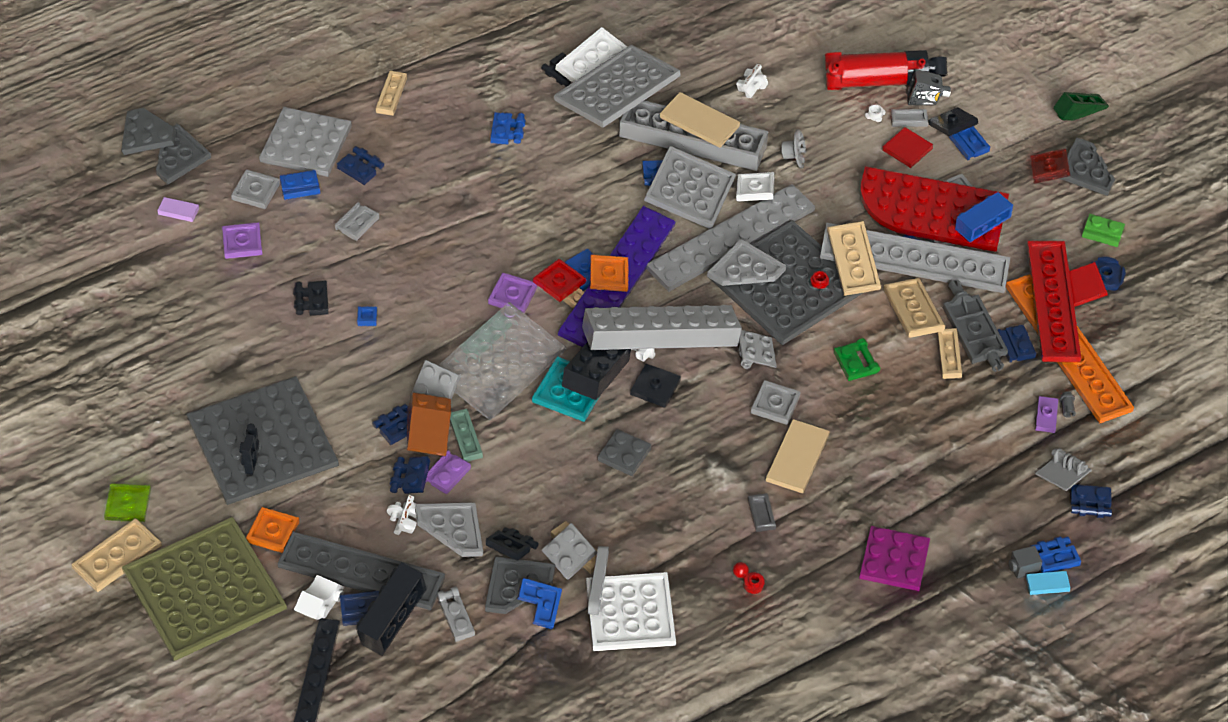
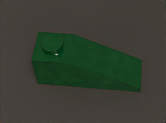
[1053,92,1109,121]

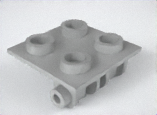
[738,330,777,369]
[1035,448,1092,491]

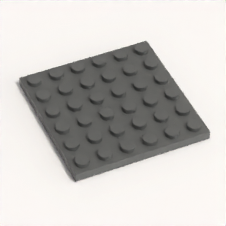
[709,220,863,346]
[187,376,339,505]

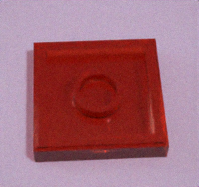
[1030,149,1070,183]

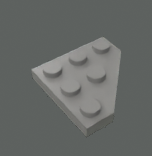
[707,239,786,286]
[415,503,483,557]

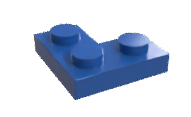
[517,578,562,629]

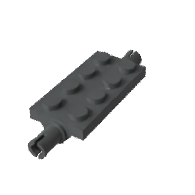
[943,280,1008,372]

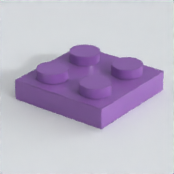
[222,222,262,259]
[488,273,537,315]

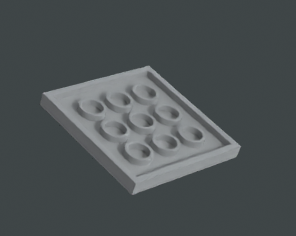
[259,107,352,177]
[644,146,736,229]

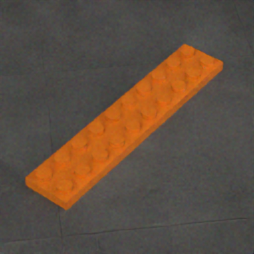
[1006,274,1134,424]

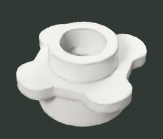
[865,104,885,122]

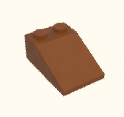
[407,393,451,456]

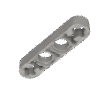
[588,546,609,615]

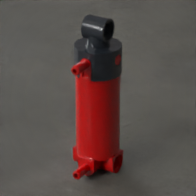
[825,50,948,90]

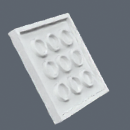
[555,27,627,82]
[586,572,676,651]

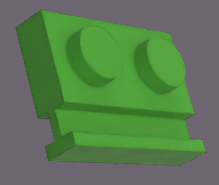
[1082,214,1125,247]

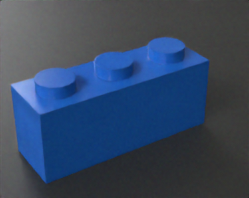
[955,192,1013,242]

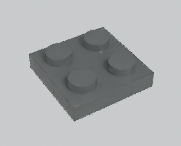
[598,429,651,476]

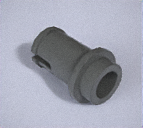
[1059,392,1076,418]

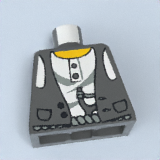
[906,69,951,105]

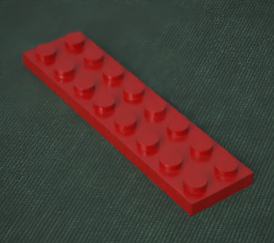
[1027,241,1081,362]

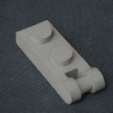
[437,586,475,642]

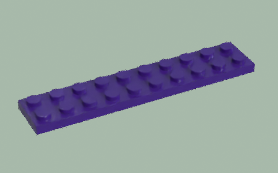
[558,206,676,347]

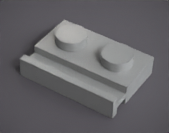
[335,202,379,241]

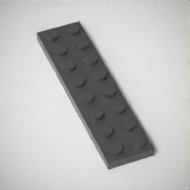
[278,531,445,610]

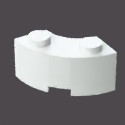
[294,575,344,620]

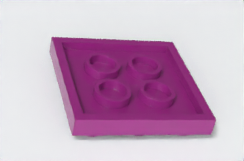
[859,526,930,591]

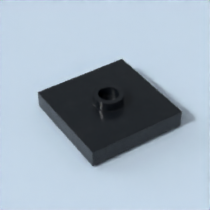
[928,107,978,136]
[630,364,681,408]

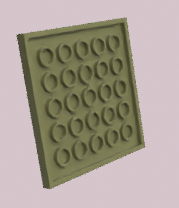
[122,517,287,661]

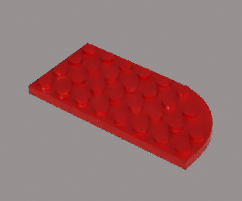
[860,166,1009,252]

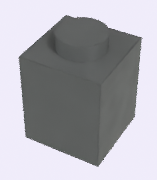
[1009,546,1043,579]

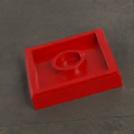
[882,127,933,168]
[533,259,586,302]
[1069,262,1108,307]

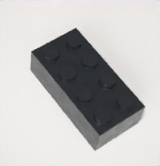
[562,342,631,400]
[356,562,427,656]

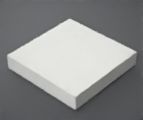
[736,172,775,201]

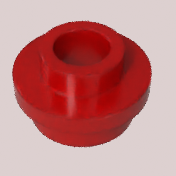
[810,271,829,289]

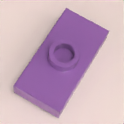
[1035,396,1058,433]

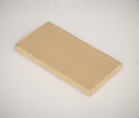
[660,92,740,148]
[827,221,881,296]
[884,278,945,338]
[766,419,830,493]
[72,518,162,592]

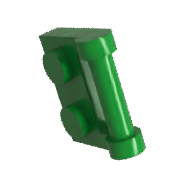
[834,338,881,381]

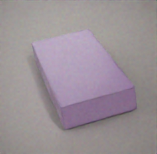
[158,197,199,222]

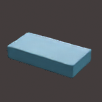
[1026,571,1071,595]

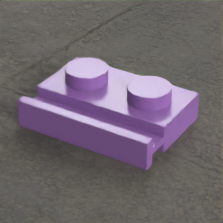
[426,451,471,494]

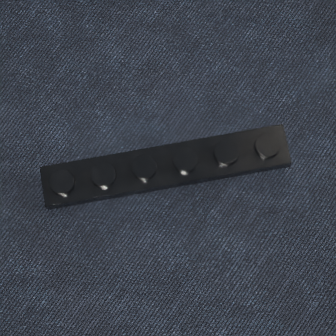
[294,618,340,722]

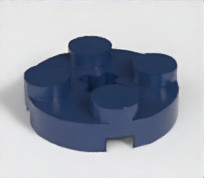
[1090,257,1126,291]

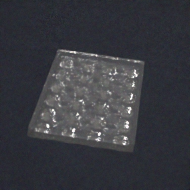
[439,302,566,420]

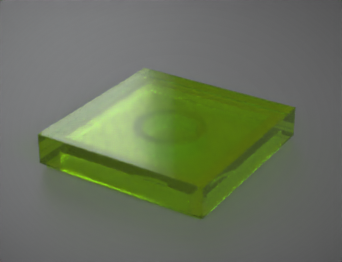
[104,484,151,522]

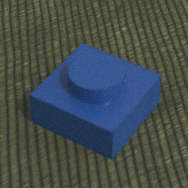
[357,307,377,326]

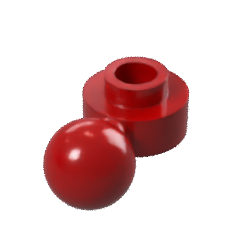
[733,562,765,594]

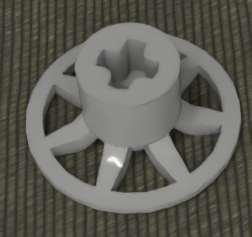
[782,129,806,168]

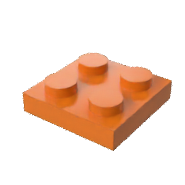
[590,255,628,292]
[246,507,300,553]

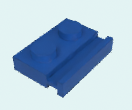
[949,126,990,161]
[280,170,320,200]

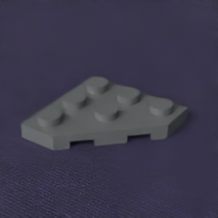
[121,108,176,155]
[156,124,211,185]
[1057,138,1115,196]
[485,557,555,614]

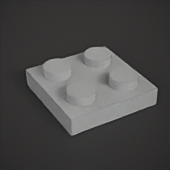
[231,170,280,209]
[411,360,461,399]
[751,380,801,425]
[542,523,597,580]

